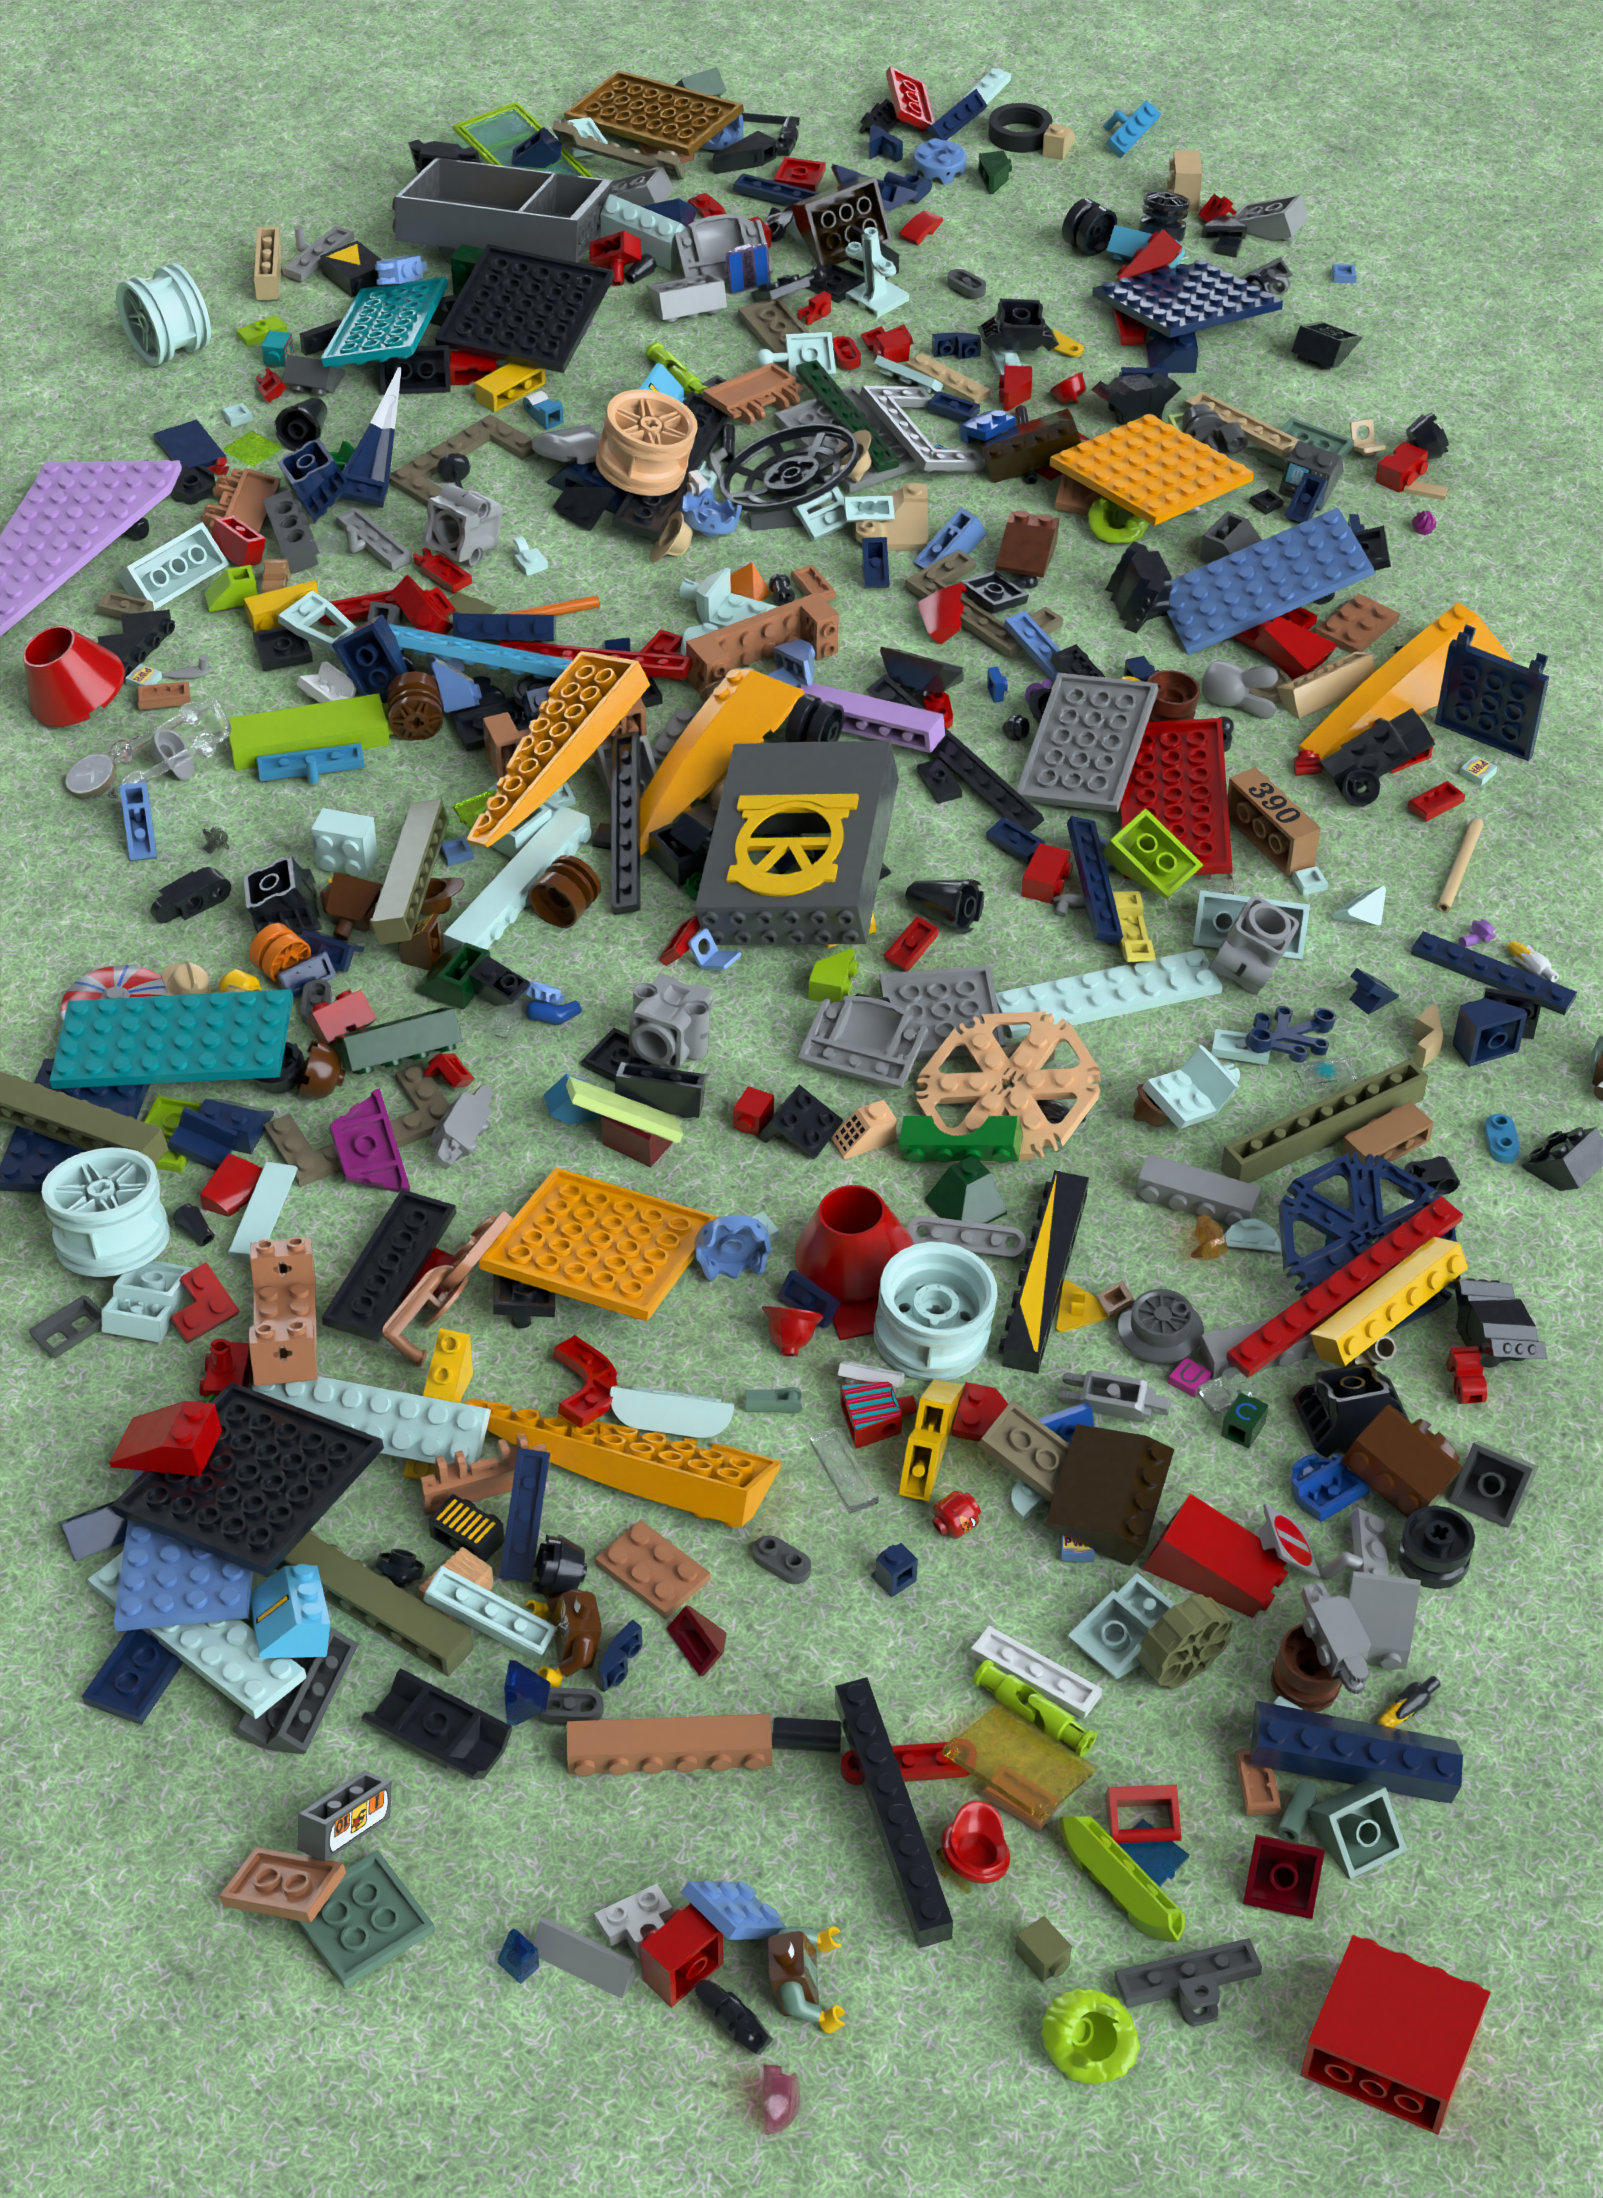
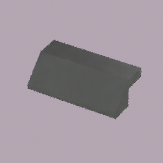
[233,1627,359,1755]

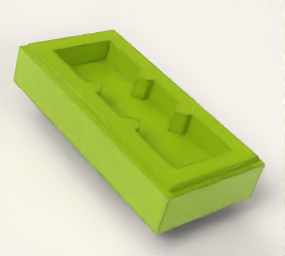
[236,315,288,347]

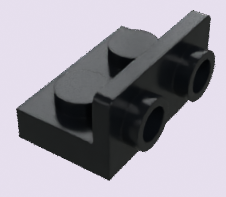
[859,98,901,134]
[1050,644,1105,678]

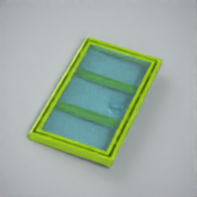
[452,101,595,178]

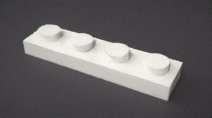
[971,1626,1102,1719]

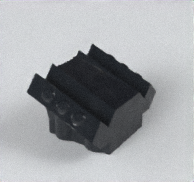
[408,139,481,173]
[977,298,1059,351]
[1091,371,1182,426]
[1105,541,1172,633]
[243,855,322,934]
[1453,1278,1547,1368]
[1292,1363,1410,1458]

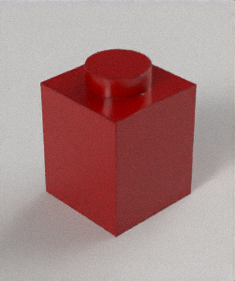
[873,330,910,363]
[733,1086,774,1136]

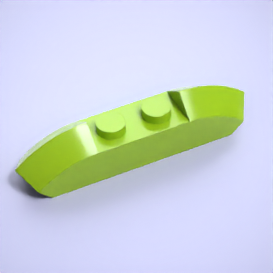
[1059,1816,1185,1942]

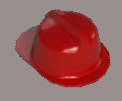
[1050,372,1086,404]

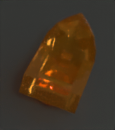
[1191,1213,1228,1260]

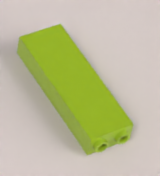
[225,693,394,771]

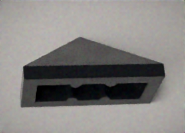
[1201,214,1247,239]

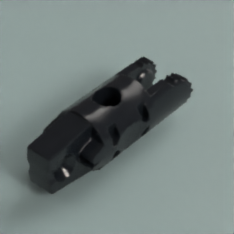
[776,116,799,156]
[694,1979,773,2055]

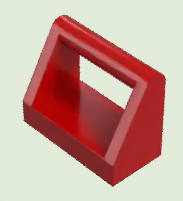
[1105,1784,1181,1843]

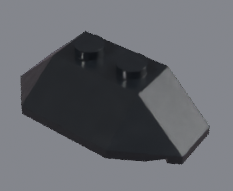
[880,647,964,696]

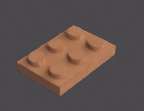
[1315,593,1400,653]
[595,1520,711,1619]
[219,1847,346,1923]

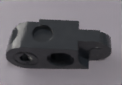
[150,867,231,923]

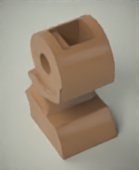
[262,559,290,593]

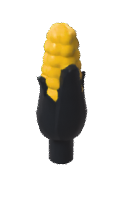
[1377,1676,1441,1728]

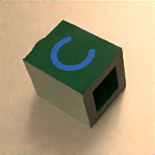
[1221,1392,1269,1449]

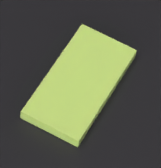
[566,1076,683,1143]

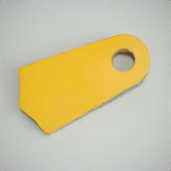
[1041,329,1084,357]

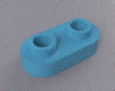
[1484,1114,1520,1163]

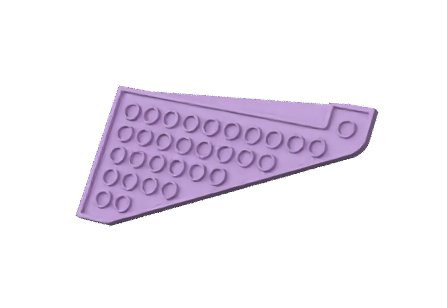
[0,460,182,637]

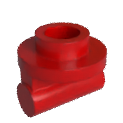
[1293,750,1322,776]

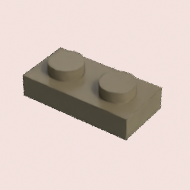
[97,591,154,619]

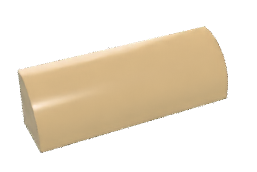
[1277,651,1376,719]

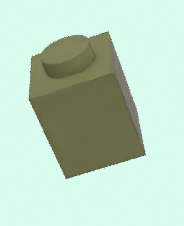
[1015,1916,1072,1982]

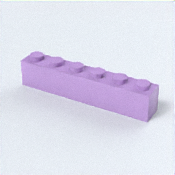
[800,683,945,753]

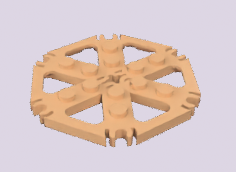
[916,1011,1101,1162]

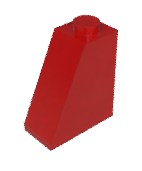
[1254,616,1337,680]

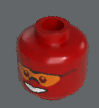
[932,1491,981,1539]

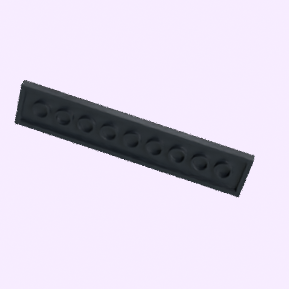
[612,392,731,541]

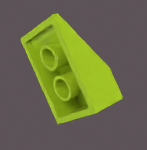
[1101,808,1203,899]

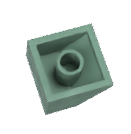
[1308,1781,1408,1880]

